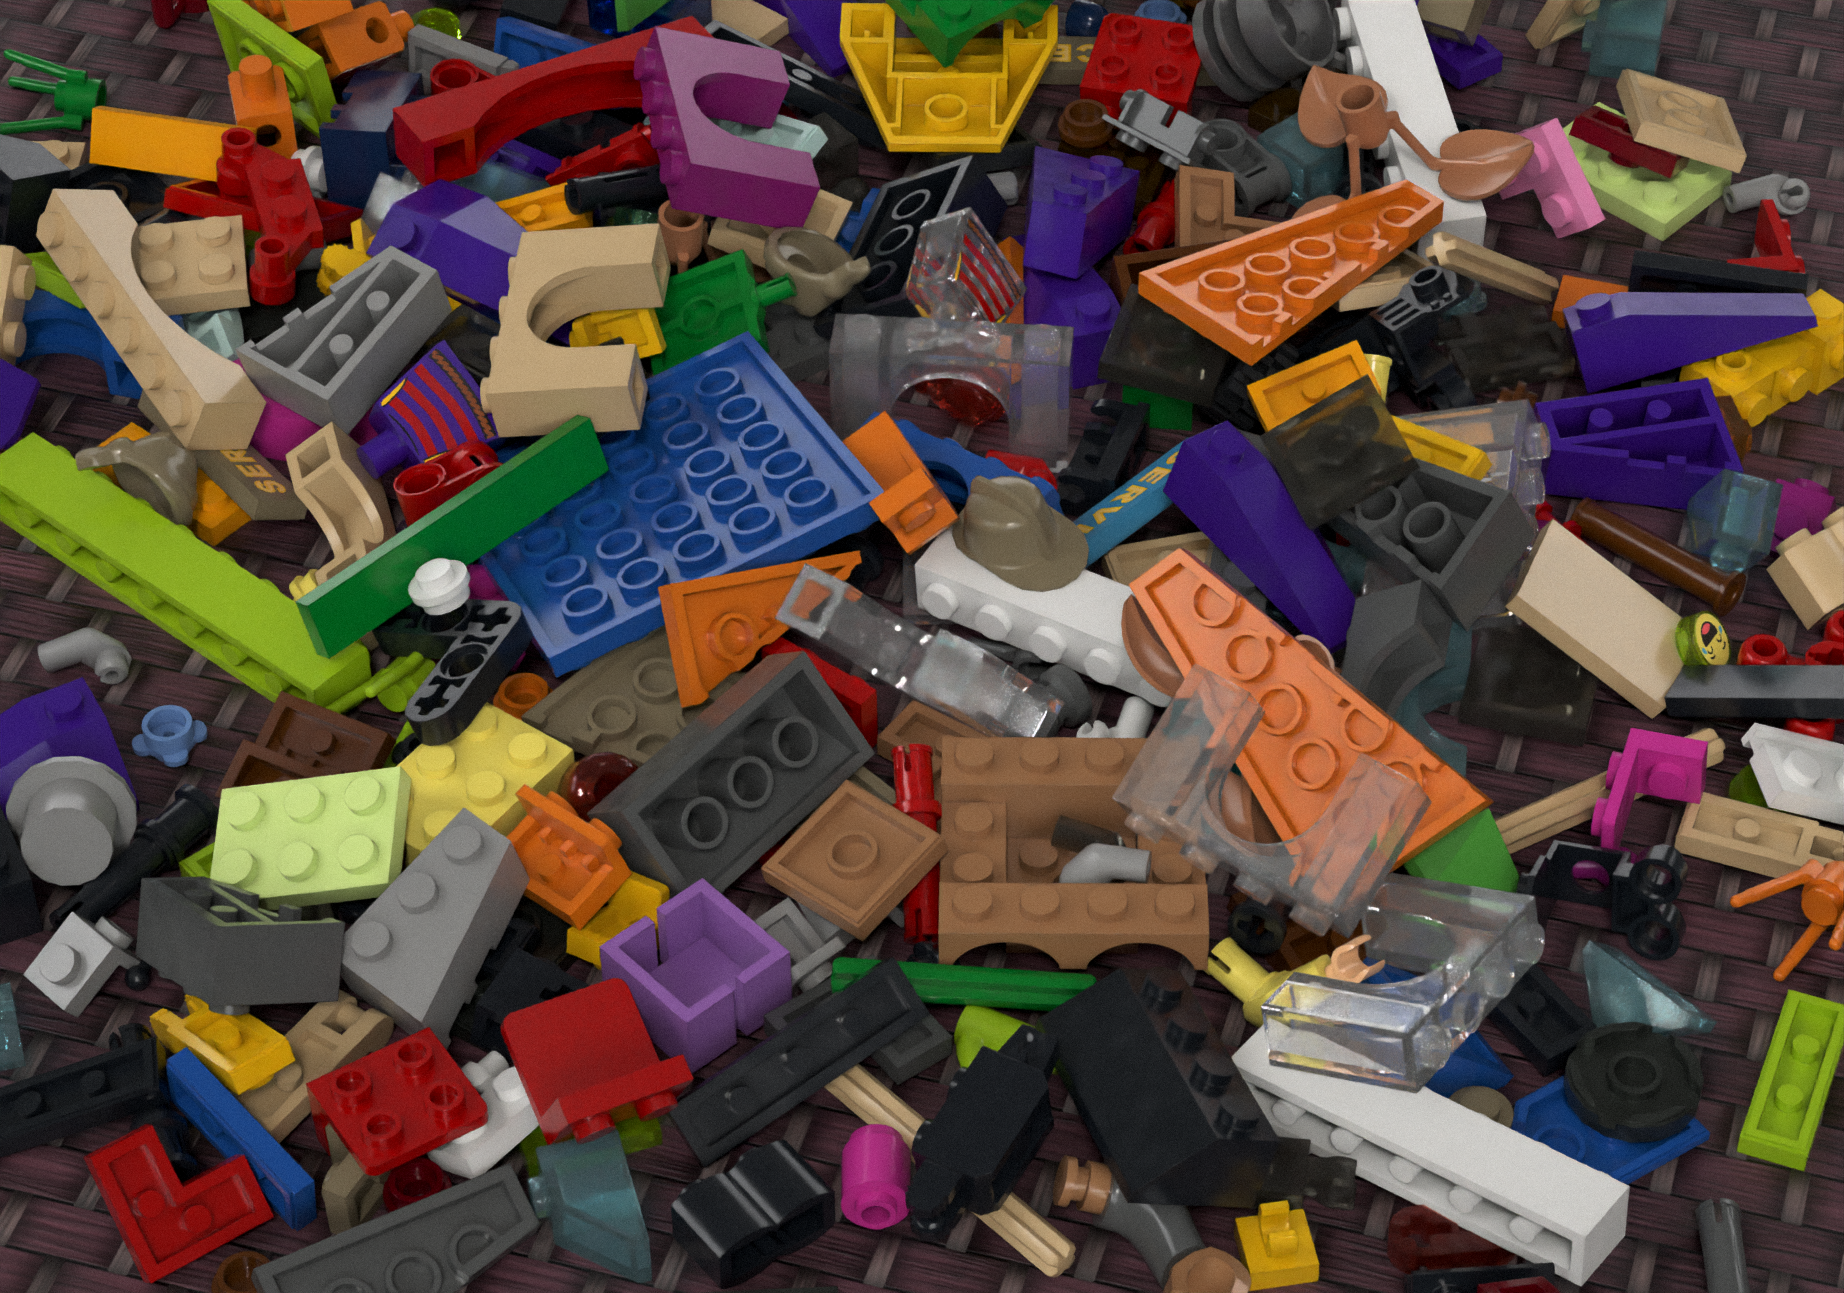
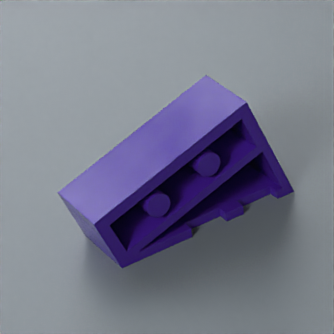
[1023,146,1140,279]
[1526,378,1744,515]

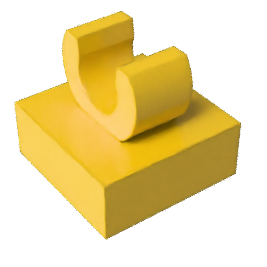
[1234,1200,1320,1291]

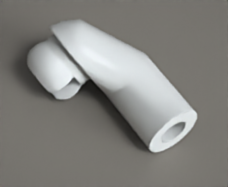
[1076,696,1154,738]

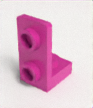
[1591,728,1708,850]

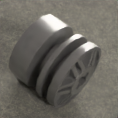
[1192,0,1337,102]

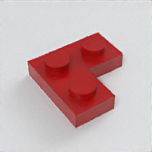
[83,1124,274,1284]

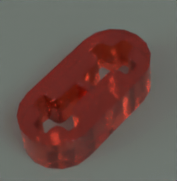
[1387,1204,1516,1274]

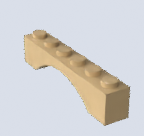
[36,189,267,451]

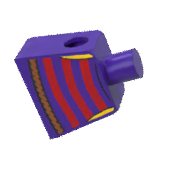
[356,340,508,479]

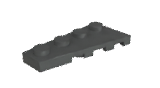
[251,1163,540,1293]

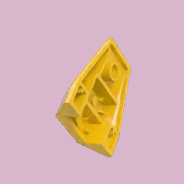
[840,3,1058,153]

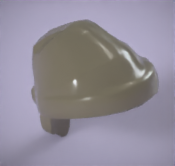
[764,227,871,317]
[75,431,198,527]

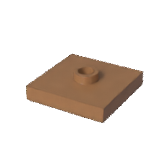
[761,779,948,941]

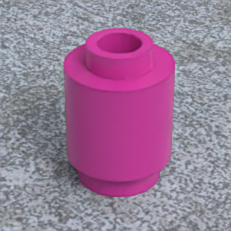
[841,1124,911,1230]

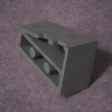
[136,876,345,1015]

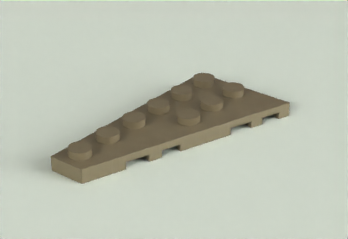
[521,625,896,835]

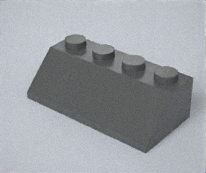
[587,651,875,900]

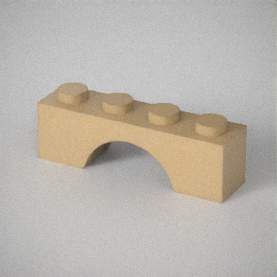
[285,421,397,651]

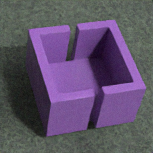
[599,878,792,1074]

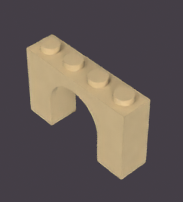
[480,223,671,438]

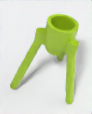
[324,651,436,769]

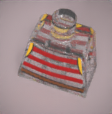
[905,207,1027,351]

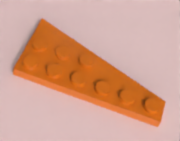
[1138,179,1444,366]
[1128,548,1494,912]

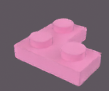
[1499,118,1605,239]

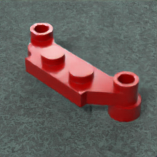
[216,127,324,305]

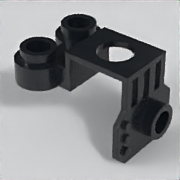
[1368,265,1480,427]
[1515,840,1688,961]

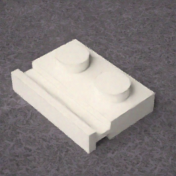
[1741,723,1844,825]

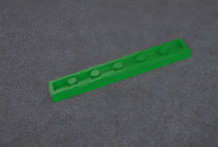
[295,415,609,659]

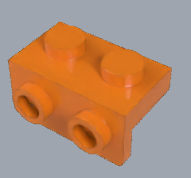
[506,784,632,931]

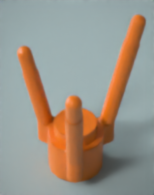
[1730,859,1844,982]

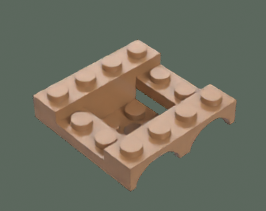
[938,737,1209,970]

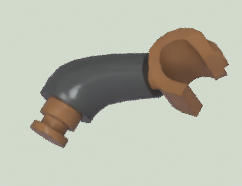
[1053,1155,1252,1293]

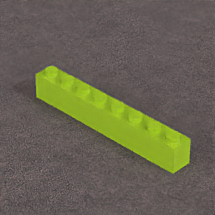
[0,432,372,715]

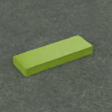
[1737,989,1844,1171]

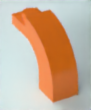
[842,411,960,555]

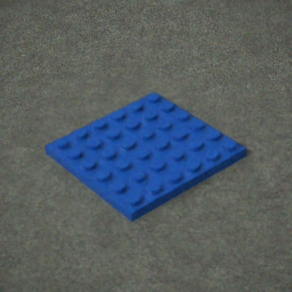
[474,331,884,678]

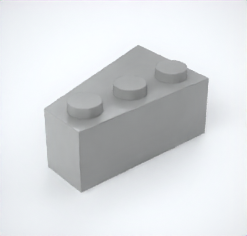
[235,246,452,435]
[341,808,530,1050]

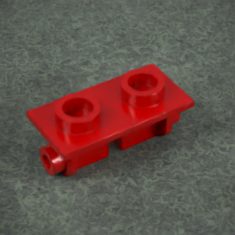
[545,123,660,187]

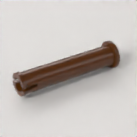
[1570,497,1746,616]

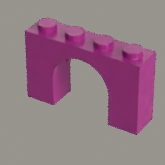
[634,26,820,228]

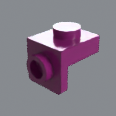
[1751,478,1837,559]

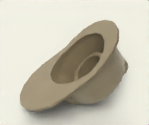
[952,475,1089,592]

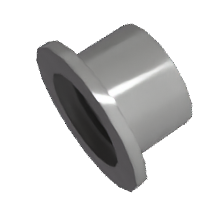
[6,756,138,886]

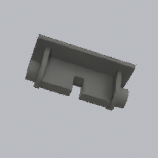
[1102,89,1220,171]

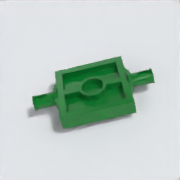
[649,249,798,376]

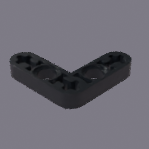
[372,599,533,746]

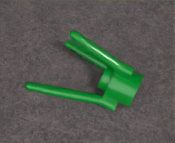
[0,49,107,135]

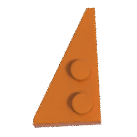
[658,551,862,708]

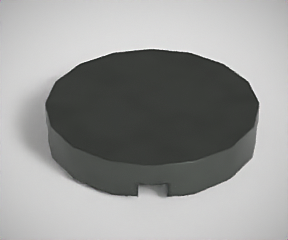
[1563,1022,1704,1143]

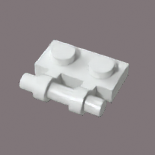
[427,1051,539,1179]

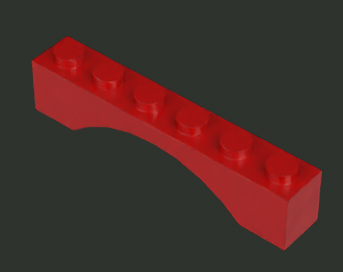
[392,16,714,187]

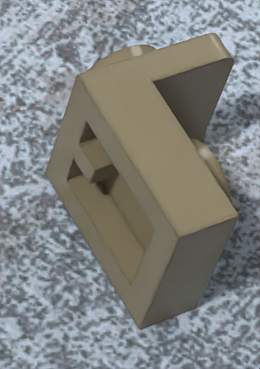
[322,1123,392,1235]

